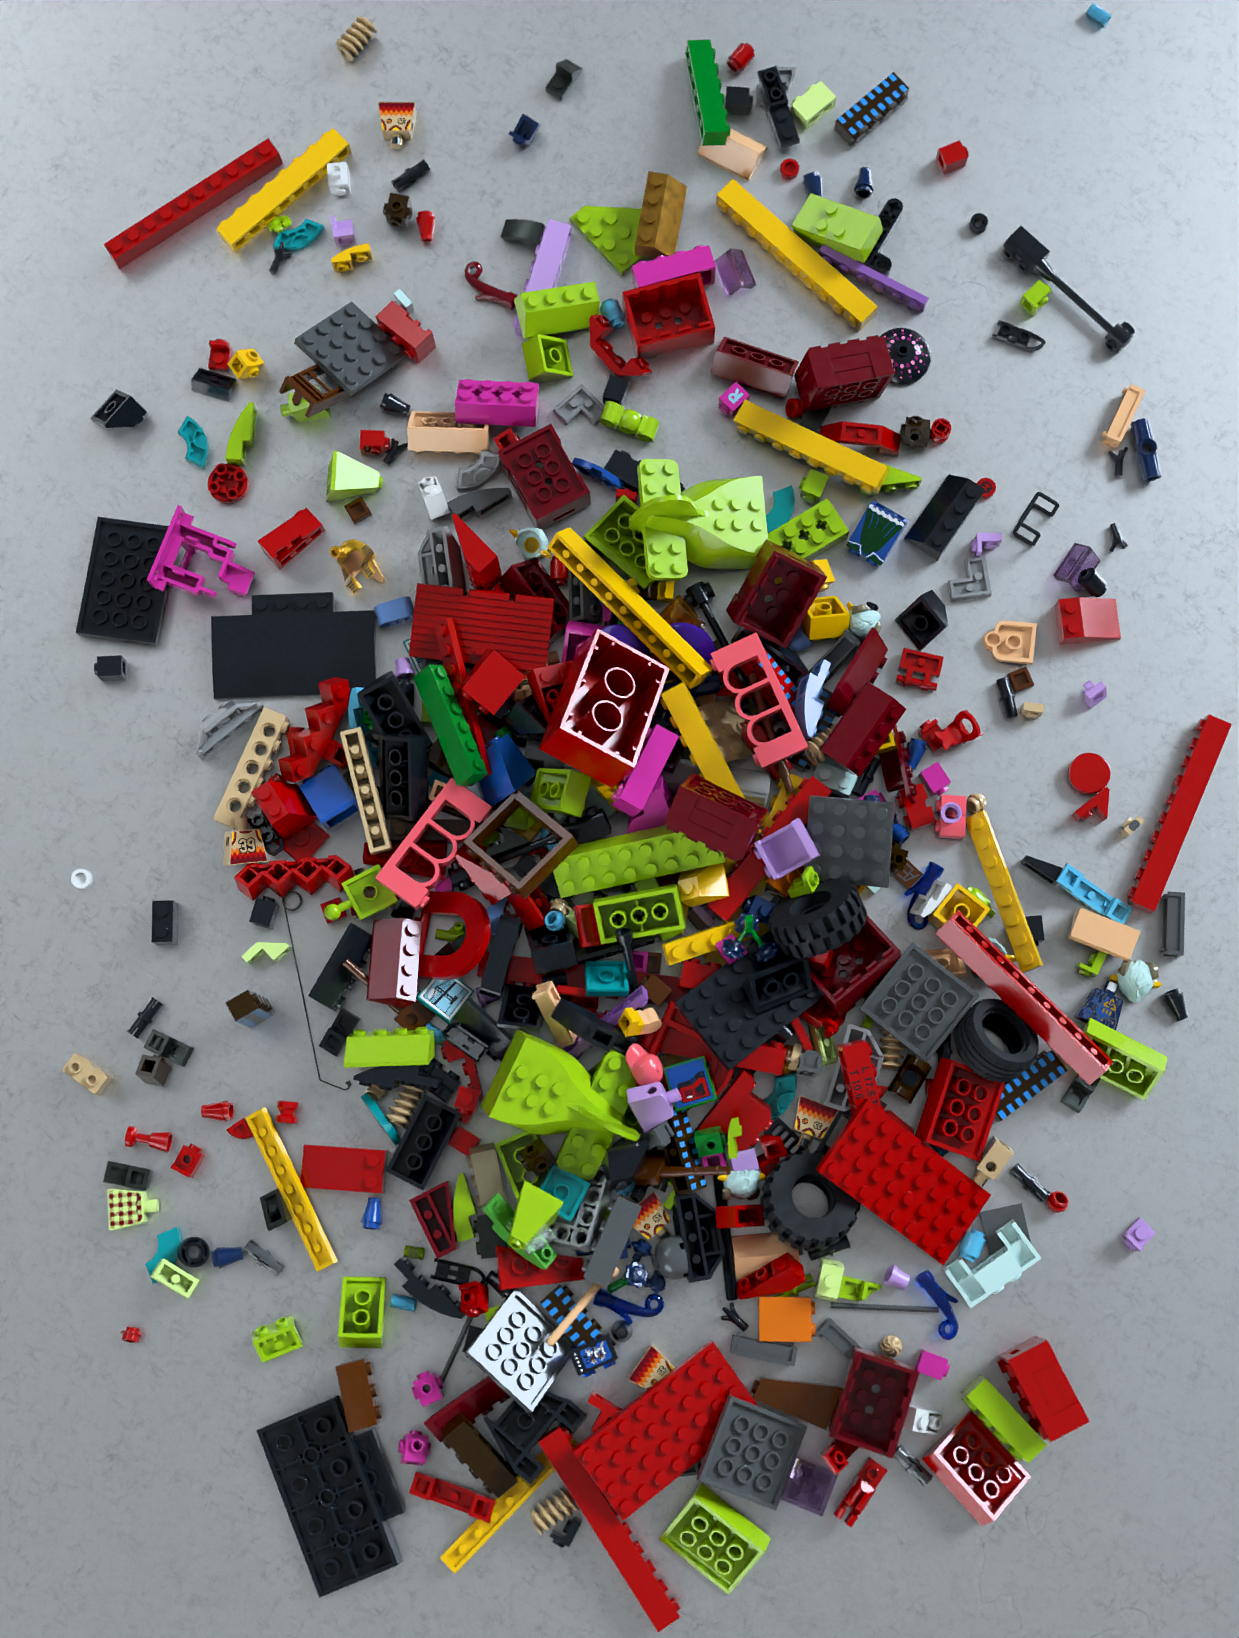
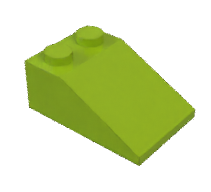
[530,768,591,817]
[338,1277,386,1348]

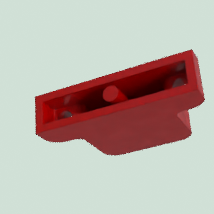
[693,1068,773,1151]

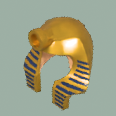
[330,539,385,593]

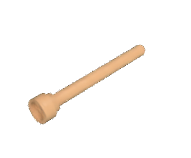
[546,1267,620,1346]

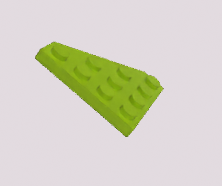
[570,206,645,276]

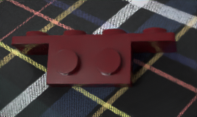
[879,725,917,804]

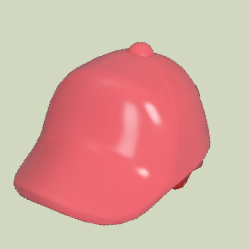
[626,1044,663,1087]

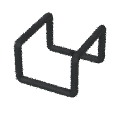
[1013,492,1059,546]

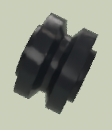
[177,1237,210,1268]

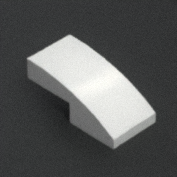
[910,880,952,918]

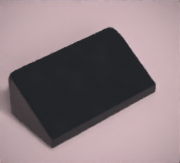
[191,368,237,401]

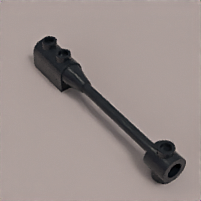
[1003,226,1135,352]
[683,582,782,732]
[448,805,612,891]

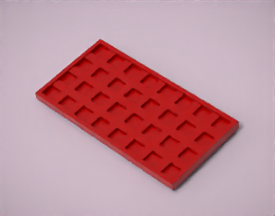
[815,1098,991,1266]
[572,1340,758,1521]

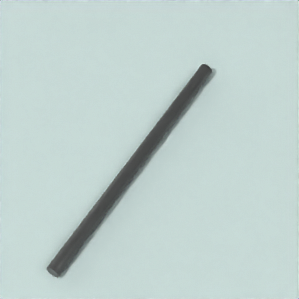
[441,1282,488,1383]
[831,1303,939,1313]

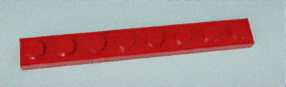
[434,618,492,781]

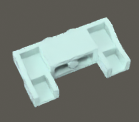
[943,1219,1042,1308]

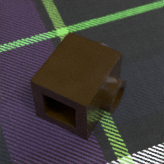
[135,1055,171,1087]

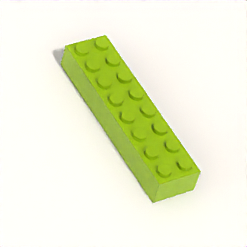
[553,825,726,898]

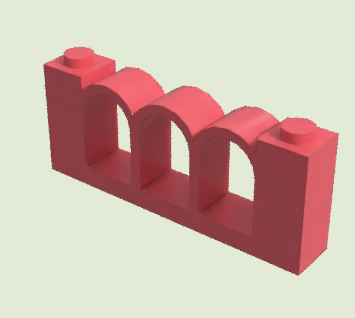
[709,632,809,769]
[375,778,493,910]

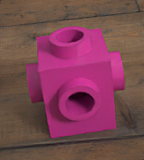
[411,1371,445,1407]
[398,1431,431,1466]

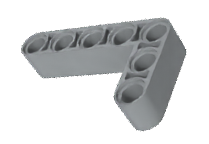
[541,1147,612,1252]

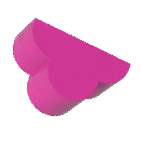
[627,773,673,834]

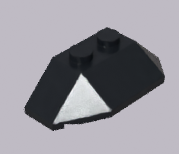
[731,626,809,688]
[672,1193,725,1283]

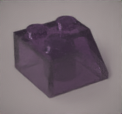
[781,1457,838,1517]

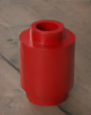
[727,43,755,73]
[550,555,569,586]

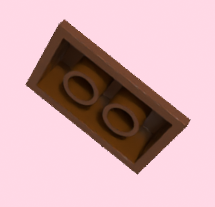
[336,1357,382,1433]

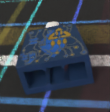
[1074,981,1123,1030]

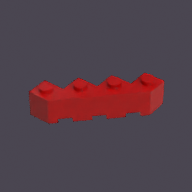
[278,677,350,782]
[234,855,354,901]

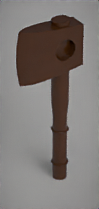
[342,958,436,1031]
[634,1150,731,1185]

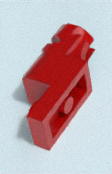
[833,1457,888,1528]

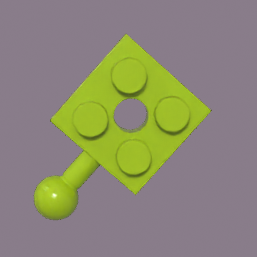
[324,864,399,921]

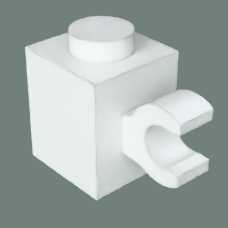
[327,162,351,196]

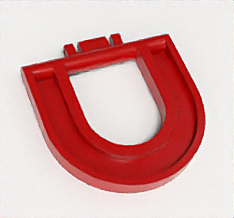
[414,891,491,980]
[641,1001,734,1096]

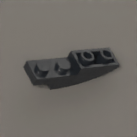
[757,66,800,149]
[551,998,638,1056]
[353,1065,443,1091]
[394,1258,466,1319]

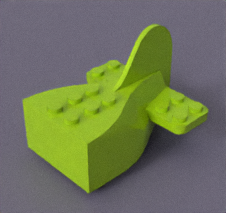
[628,459,768,580]
[481,1029,640,1180]

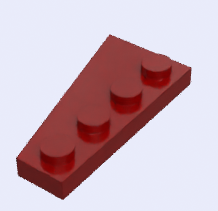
[362,842,447,880]
[495,1246,585,1290]

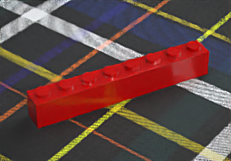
[707,775,832,923]

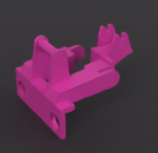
[147,505,255,598]

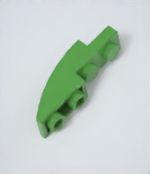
[482,1193,557,1270]

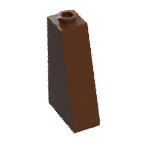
[750,1377,842,1430]

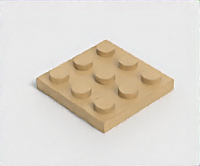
[698,699,753,764]

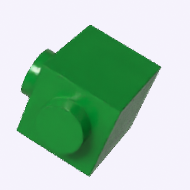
[694,1126,728,1158]

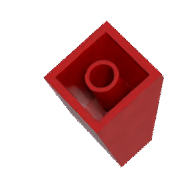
[459,649,525,715]
[251,781,318,840]

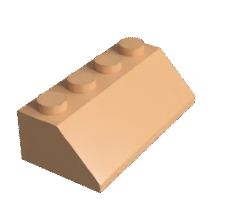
[407,411,491,454]

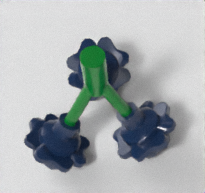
[722,913,779,963]
[607,1239,666,1296]

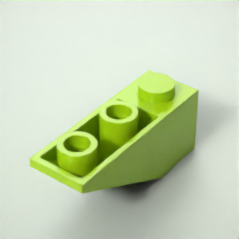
[858,463,922,496]

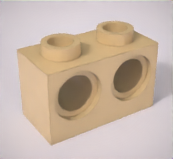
[62,1053,114,1096]

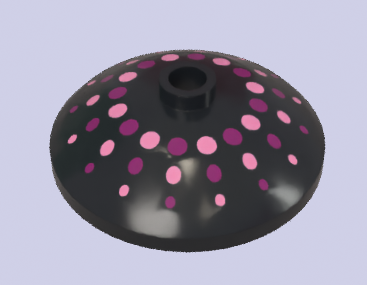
[879,328,931,386]

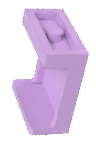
[753,818,821,880]

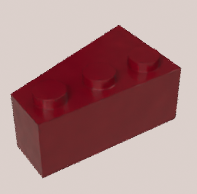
[409,1181,459,1259]

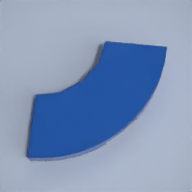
[572,458,625,489]

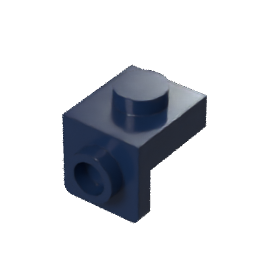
[509,114,541,146]
[742,895,777,925]

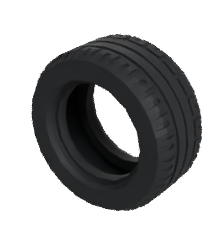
[954,999,1039,1082]

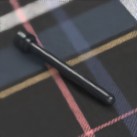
[615,927,643,1011]

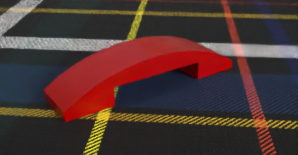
[409,1472,496,1523]

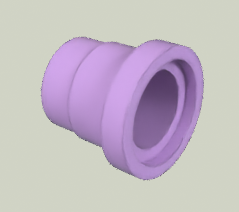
[394,657,415,680]
[940,802,962,824]
[476,987,499,1008]
[883,1264,910,1290]

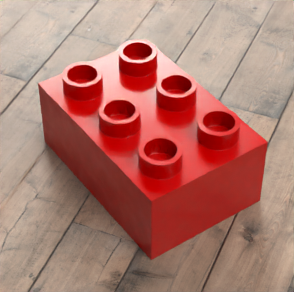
[539,628,670,788]

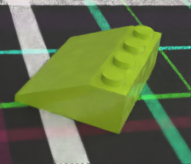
[583,495,656,590]
[659,1483,771,1595]

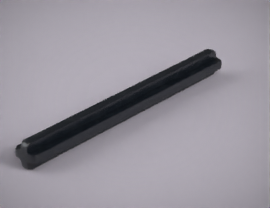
[713,1175,738,1301]

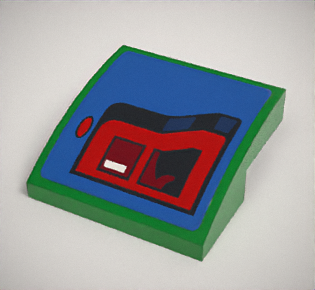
[663,1056,718,1112]

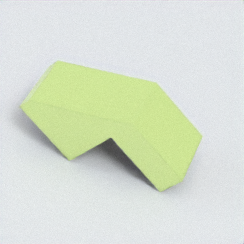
[241,942,292,965]

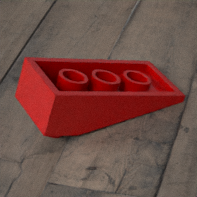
[300,1145,388,1194]

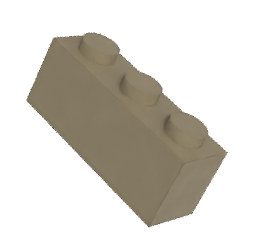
[466,1142,507,1215]

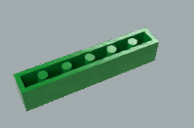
[685,40,730,146]
[413,665,488,786]

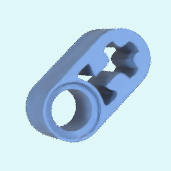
[374,597,414,628]

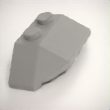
[418,526,466,593]
[196,700,264,761]
[824,1024,884,1112]

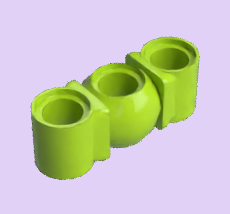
[599,401,660,442]

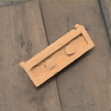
[1101,384,1145,449]
[531,981,577,1048]

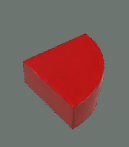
[226,1118,254,1139]

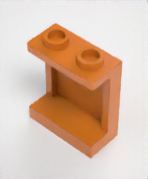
[758,1296,815,1342]

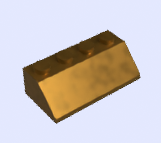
[635,171,687,258]

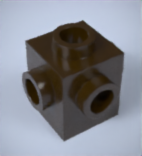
[383,193,413,227]
[900,416,930,447]
[890,842,909,873]
[519,1137,557,1177]

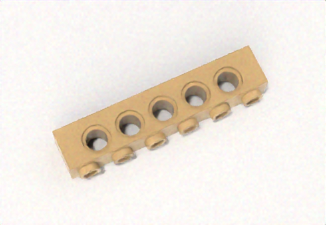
[213,707,290,830]
[340,727,393,855]

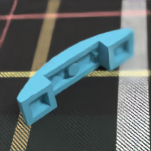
[348,687,379,768]
[1056,863,1133,924]

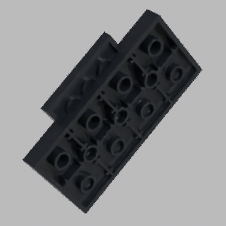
[211,592,377,699]
[256,1395,406,1598]

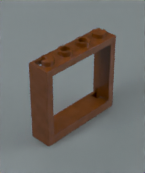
[464,790,578,899]

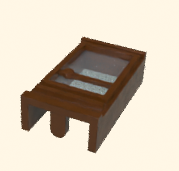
[279,364,354,418]

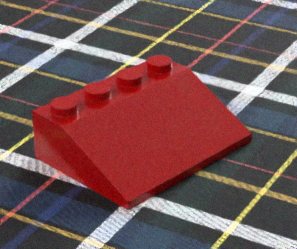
[452,513,502,591]
[915,1058,1006,1162]
[922,1410,1031,1526]

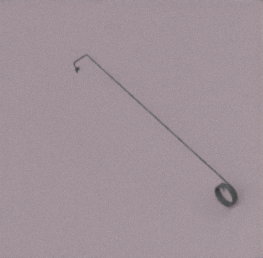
[282,891,351,1090]

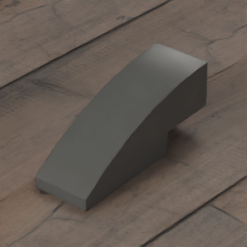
[447,488,512,519]

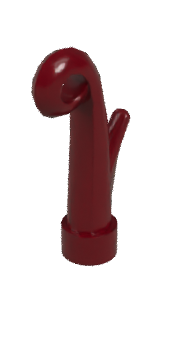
[464,261,518,310]

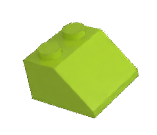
[522,334,574,383]

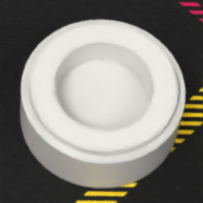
[70,869,93,890]

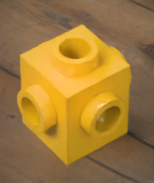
[227,348,264,380]

